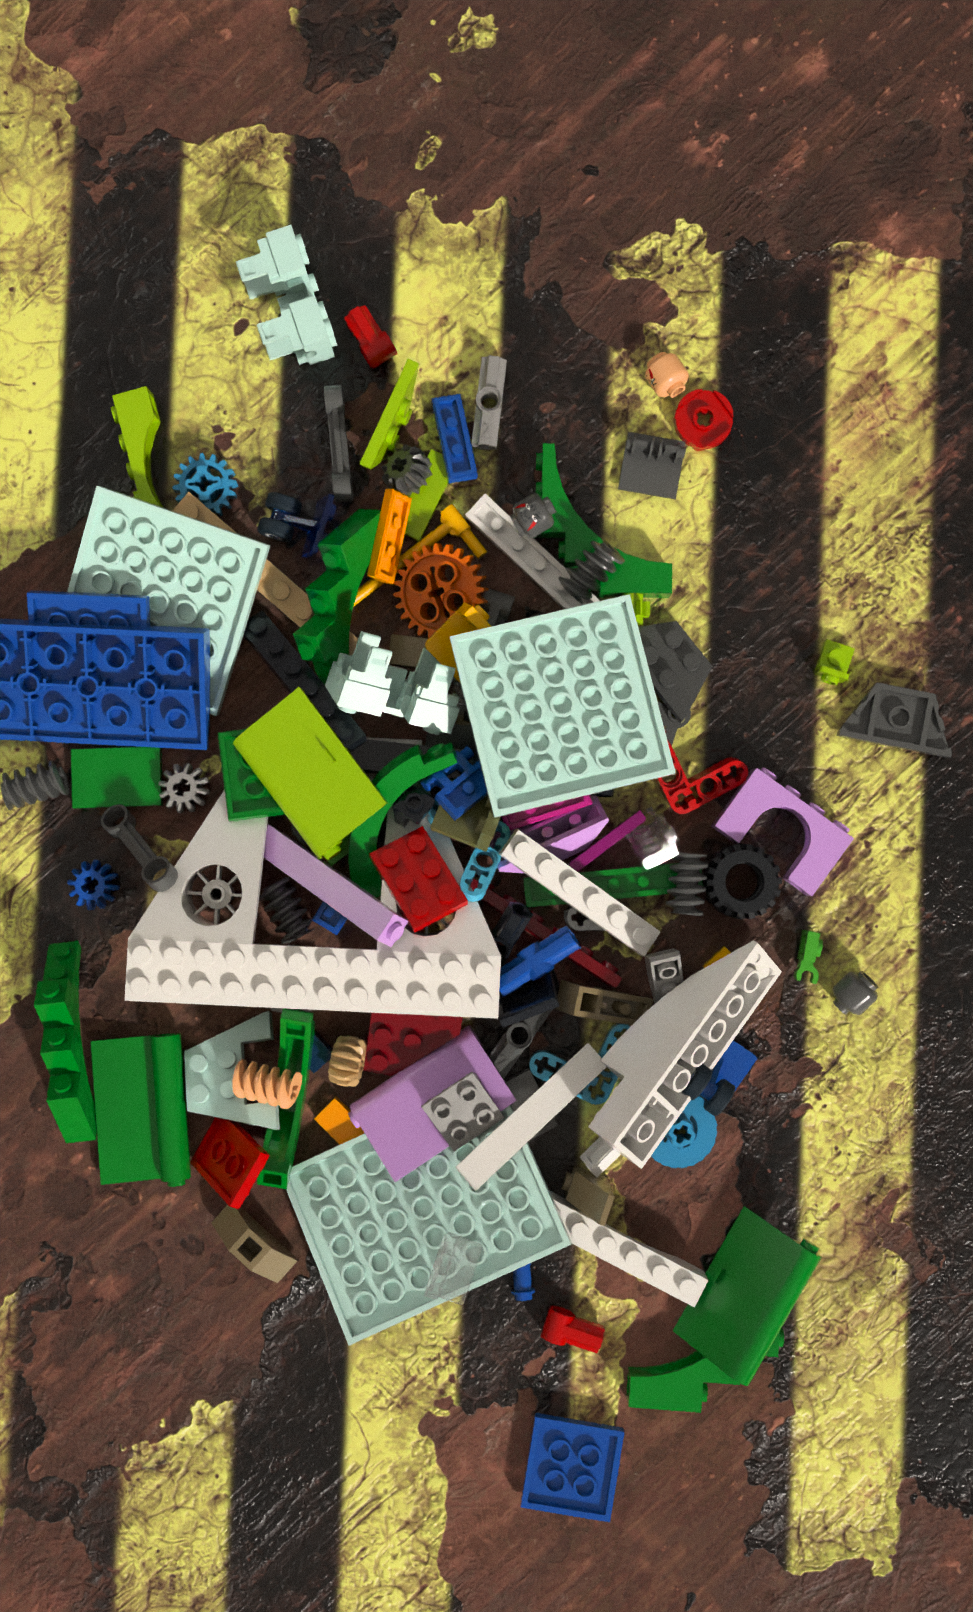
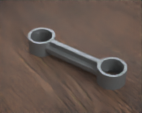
[324,384,353,503]
[101,804,178,892]

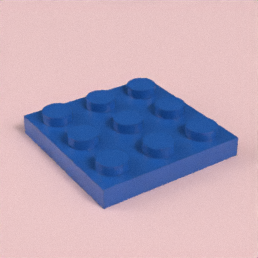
[520,1413,625,1522]

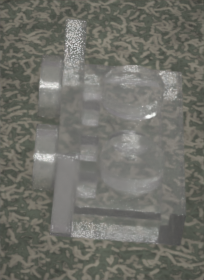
[625,807,679,870]

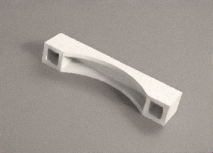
[549,1190,708,1307]

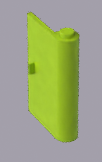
[233,687,388,861]

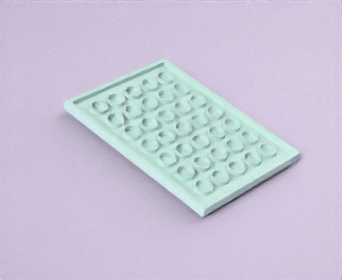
[286,1105,572,1345]

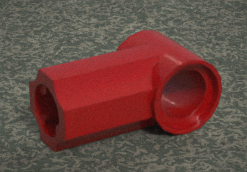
[344,305,398,369]
[540,1305,605,1353]

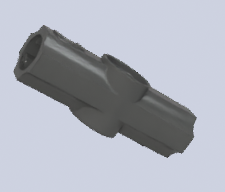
[488,1009,553,1079]

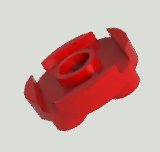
[673,389,734,451]

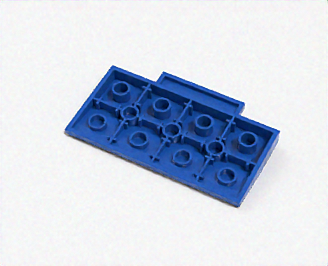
[0,590,210,750]

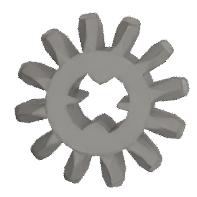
[159,763,210,813]

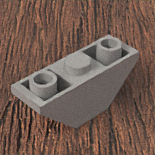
[645,948,683,1004]

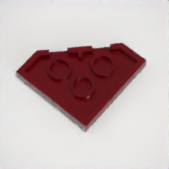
[363,1013,463,1076]

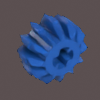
[67,860,120,910]

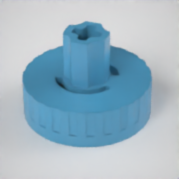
[651,1095,717,1168]

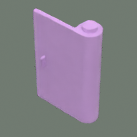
[348,1025,517,1182]

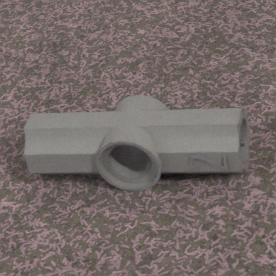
[471,355,507,451]

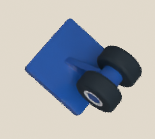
[682,1040,757,1116]

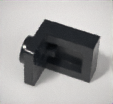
[393,785,435,828]

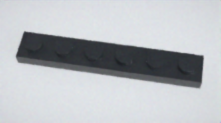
[243,610,367,752]

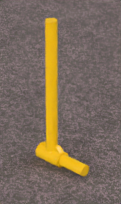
[353,504,487,607]

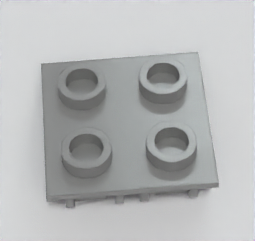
[421,1072,505,1151]

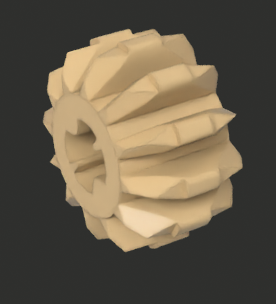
[328,1035,367,1087]

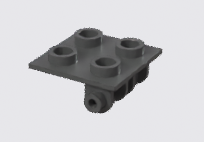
[618,432,686,500]

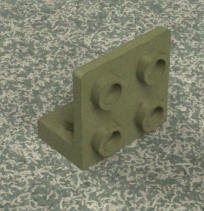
[430,777,501,852]

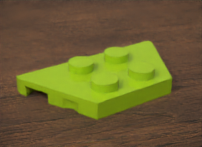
[360,359,419,470]

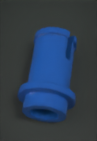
[511,1263,535,1301]

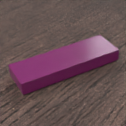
[567,810,646,872]

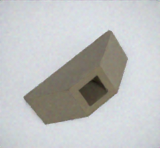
[211,1204,298,1283]

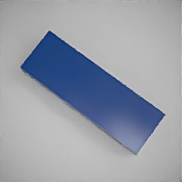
[431,394,478,484]

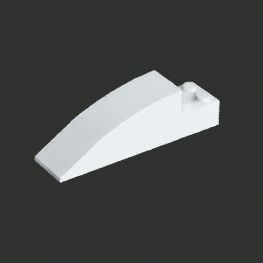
[588,941,782,1169]

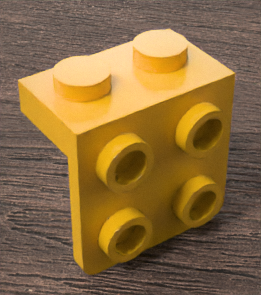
[425,602,491,683]

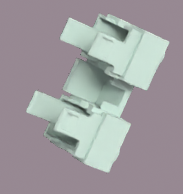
[236,225,337,365]
[325,631,460,735]

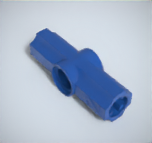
[499,926,581,996]

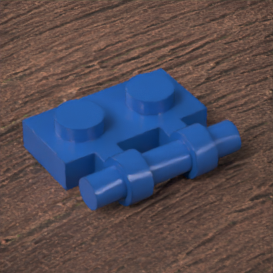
[421,746,488,821]

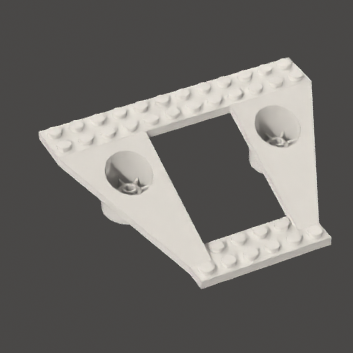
[125,737,501,1019]

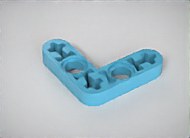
[427,799,510,902]
[529,1023,631,1105]

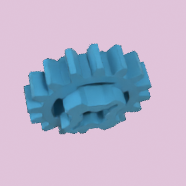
[172,453,239,516]

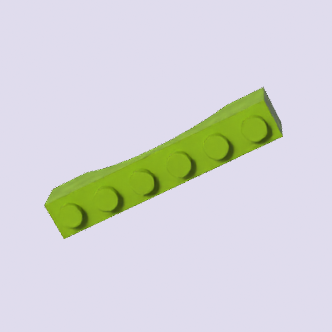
[111,386,164,508]

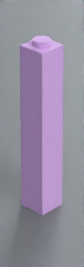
[264,825,408,947]

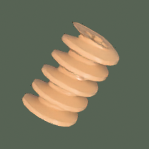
[232,1059,302,1109]

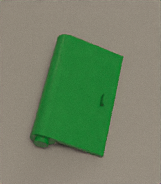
[90,1033,191,1187]
[673,1206,822,1386]

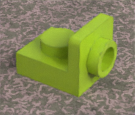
[814,639,855,685]

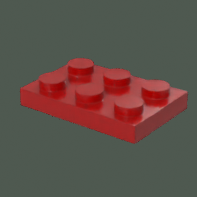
[369,826,468,933]
[190,1118,270,1209]

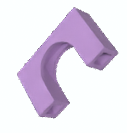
[711,767,854,896]

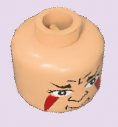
[645,352,689,398]

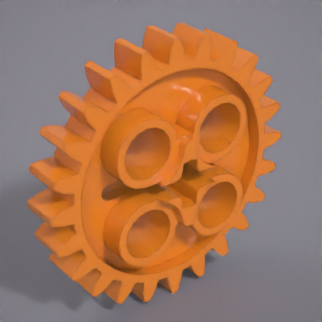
[393,543,489,639]

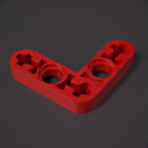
[656,740,748,814]

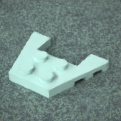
[184,1011,280,1130]

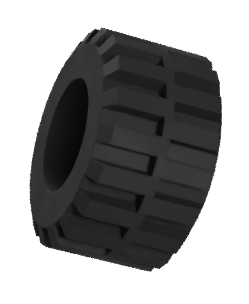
[703,844,782,919]

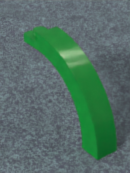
[348,743,457,898]
[257,1008,315,1189]

